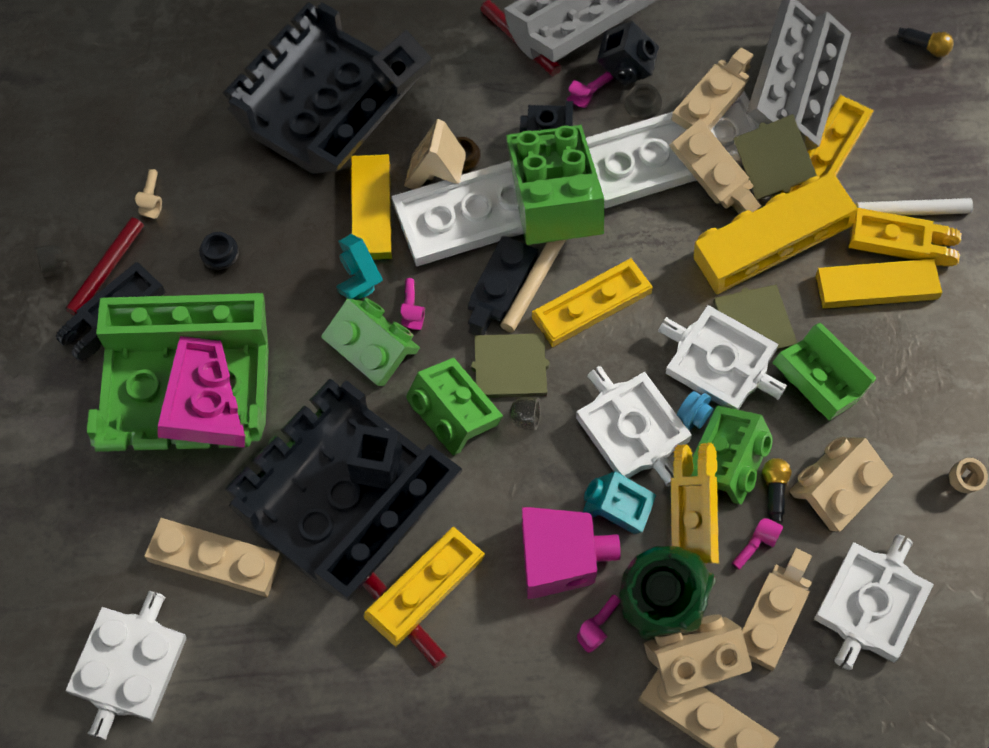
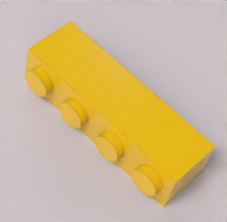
[693,172,858,295]

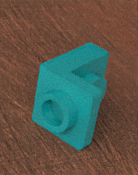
[336,234,383,300]
[582,471,656,535]

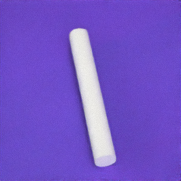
[855,198,973,216]

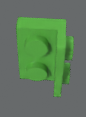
[406,358,503,455]
[691,406,773,505]

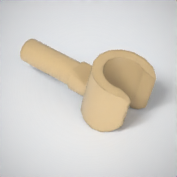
[135,169,162,219]

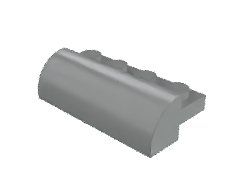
[504,0,657,62]
[746,0,851,150]

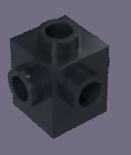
[596,20,659,86]

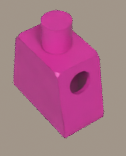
[521,507,621,599]

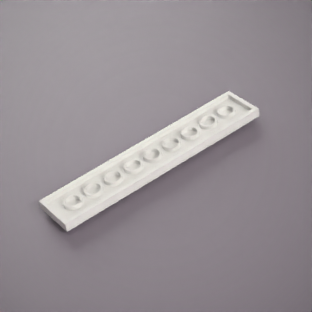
[392,91,759,267]

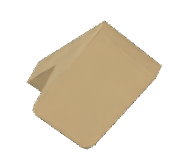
[404,119,466,190]

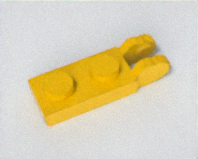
[848,208,962,267]
[671,443,719,564]

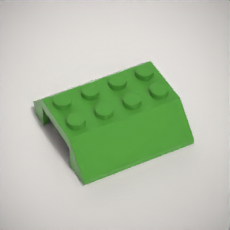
[87,293,269,452]

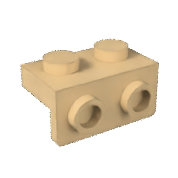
[789,437,893,532]
[644,615,752,696]

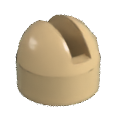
[948,458,988,493]

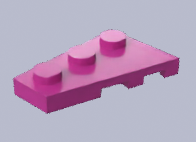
[158,336,245,448]

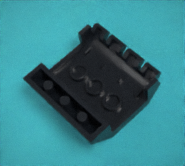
[223,2,421,174]
[225,379,462,601]

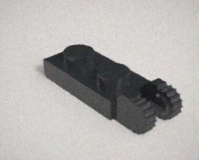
[56,262,166,361]

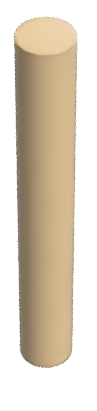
[500,240,566,333]

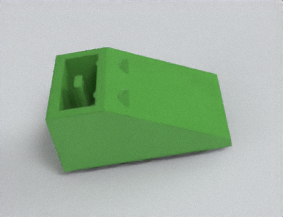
[506,125,604,245]

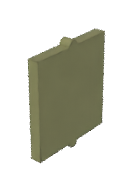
[733,114,817,201]
[713,284,797,352]
[471,333,550,398]

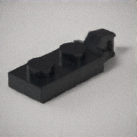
[468,236,538,335]

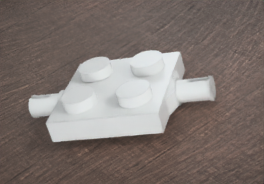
[658,305,787,410]
[576,366,692,487]
[814,535,934,670]
[66,591,187,740]

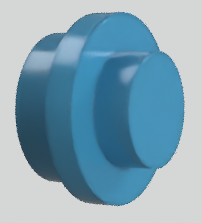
[677,391,713,431]

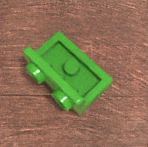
[321,298,420,386]
[772,323,876,421]

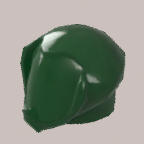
[619,546,716,640]

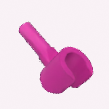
[567,72,612,108]
[401,278,425,330]
[732,519,783,570]
[577,595,621,653]

